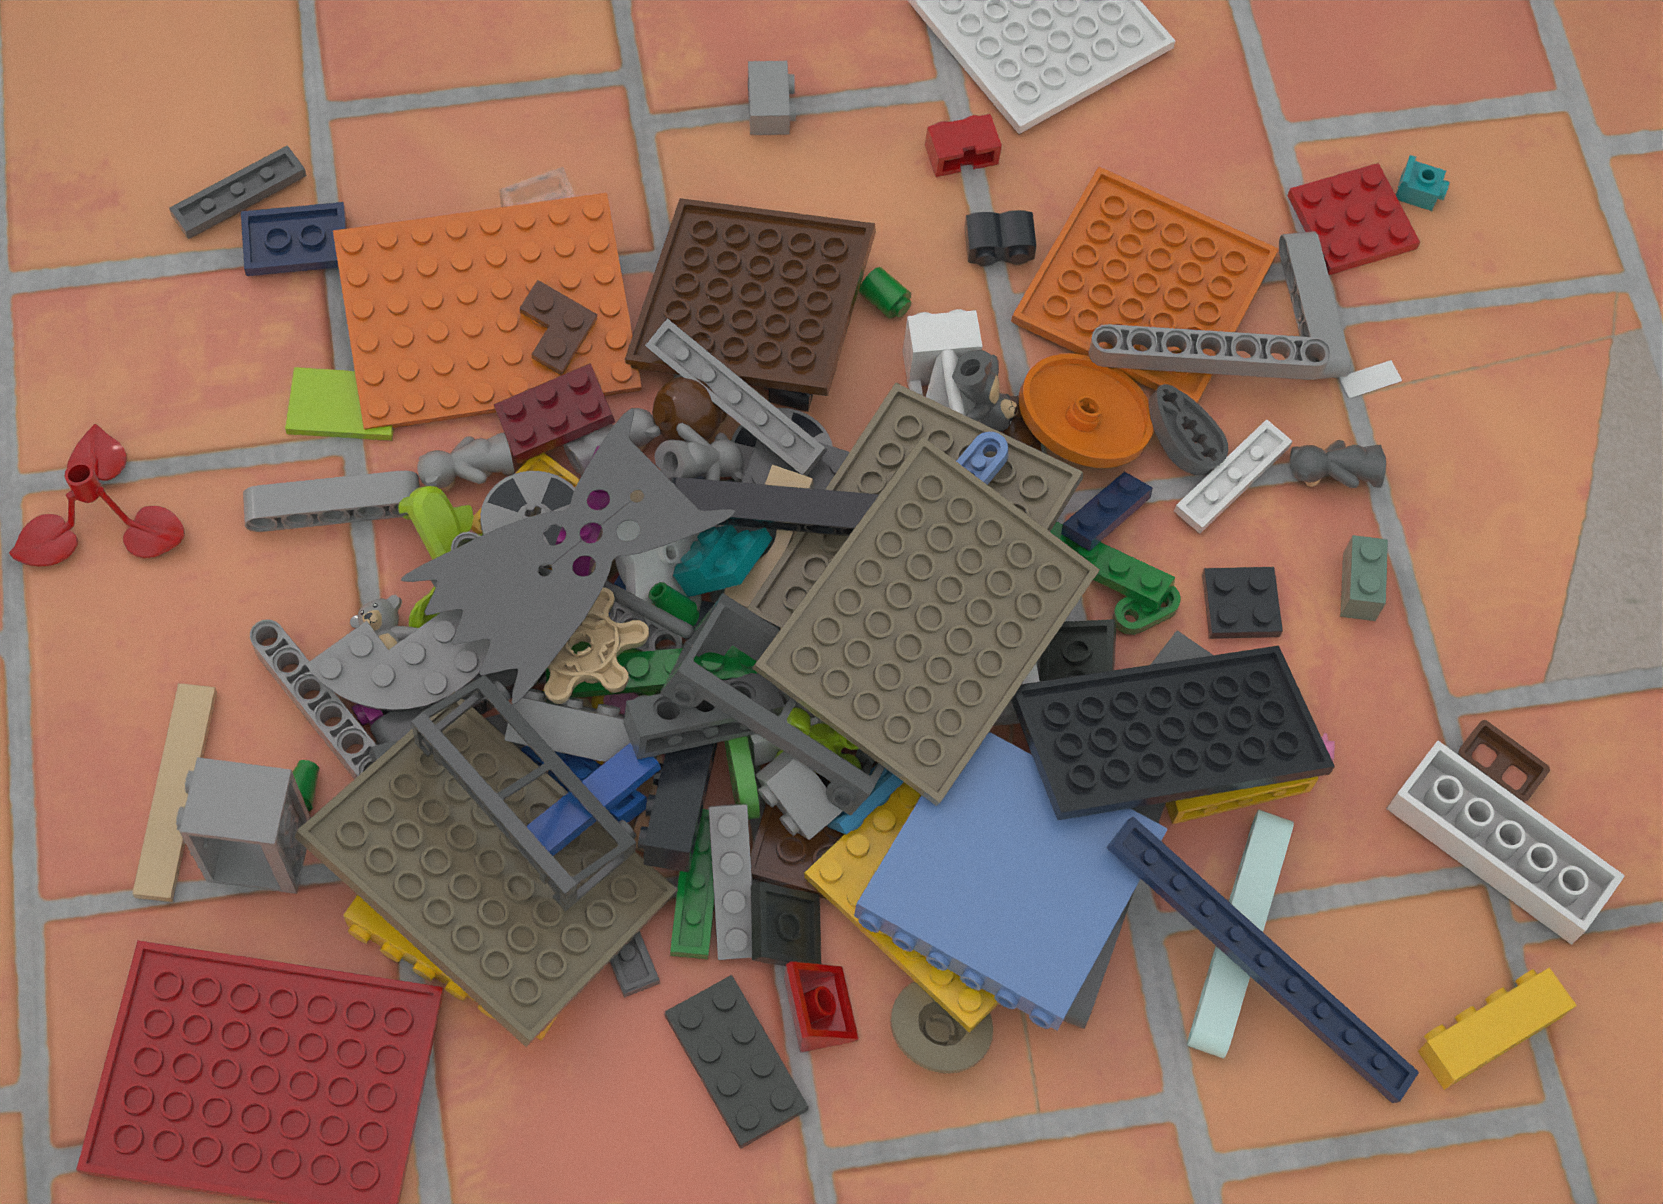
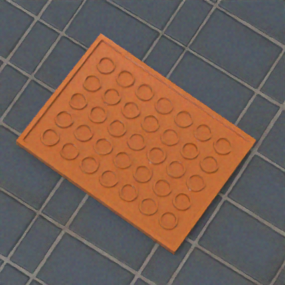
[333,192,642,430]

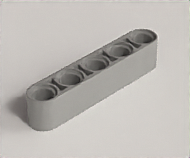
[1279,231,1350,380]
[243,471,420,532]

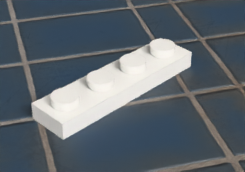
[1174,419,1293,534]

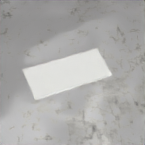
[1338,360,1402,398]

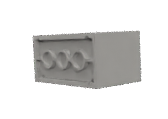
[176,757,310,894]

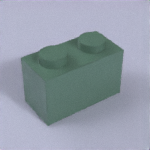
[1340,535,1388,621]

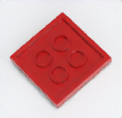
[1287,163,1420,275]

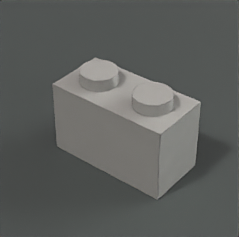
[748,61,796,135]
[755,751,843,840]

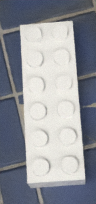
[1386,741,1625,945]

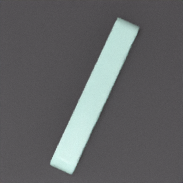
[1187,809,1294,1059]

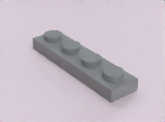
[708,804,752,960]

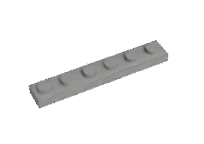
[645,319,828,476]

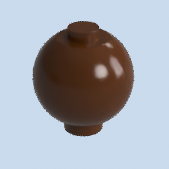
[652,376,727,442]

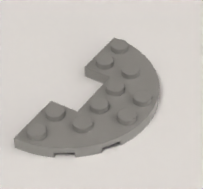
[305,580,490,711]

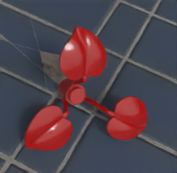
[9,424,185,567]

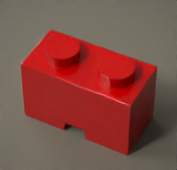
[925,114,1002,177]

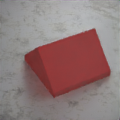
[784,961,859,1053]

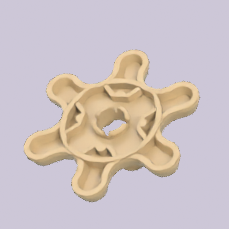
[544,587,649,704]

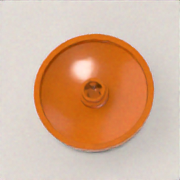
[1019,353,1154,468]

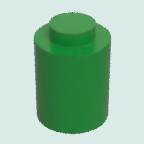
[859,267,912,319]

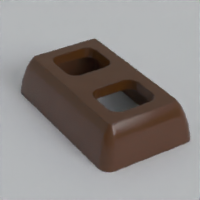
[1458,720,1550,802]

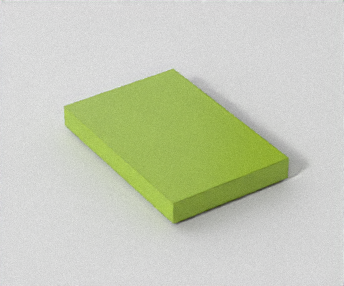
[285,367,394,441]

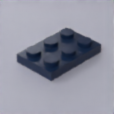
[241,202,347,276]

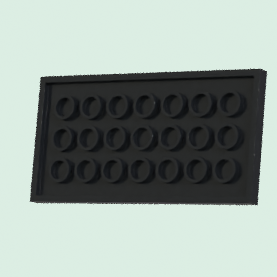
[1011,645,1335,820]

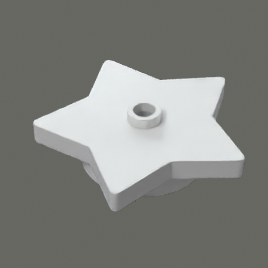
[615,520,702,611]

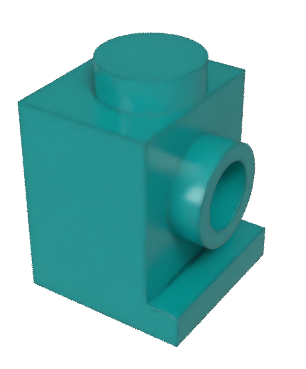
[1395,155,1450,211]

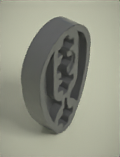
[1148,384,1228,476]

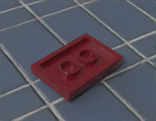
[494,363,615,464]

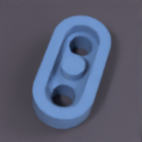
[956,432,1008,485]

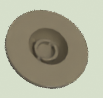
[891,982,993,1073]

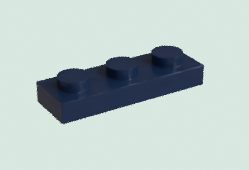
[1061,471,1153,551]

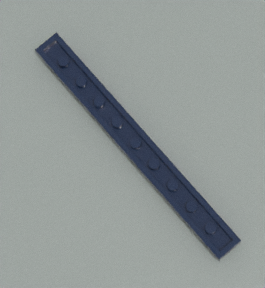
[1106,816,1419,1104]

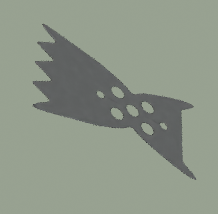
[401,408,735,704]

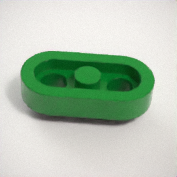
[1113,586,1181,635]

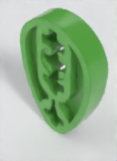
[724,736,760,820]

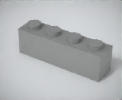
[504,688,657,762]

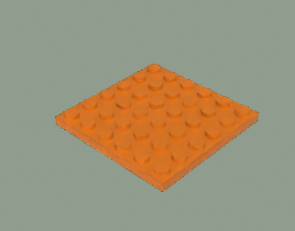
[1011,166,1279,403]

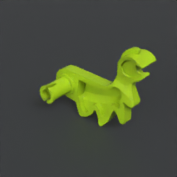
[398,486,483,628]

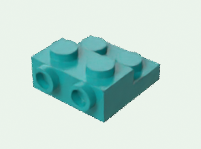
[673,525,773,597]

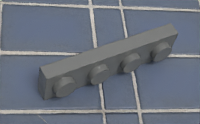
[169,145,306,239]

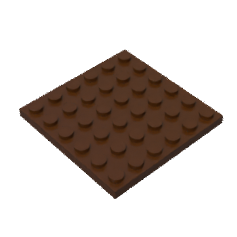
[625,198,876,396]

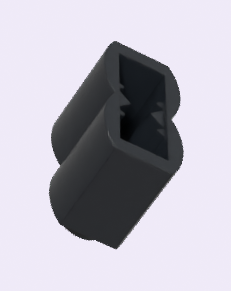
[964,210,1037,266]

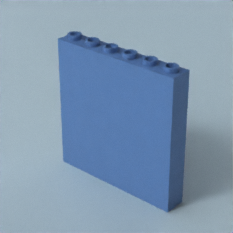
[854,732,1168,1031]

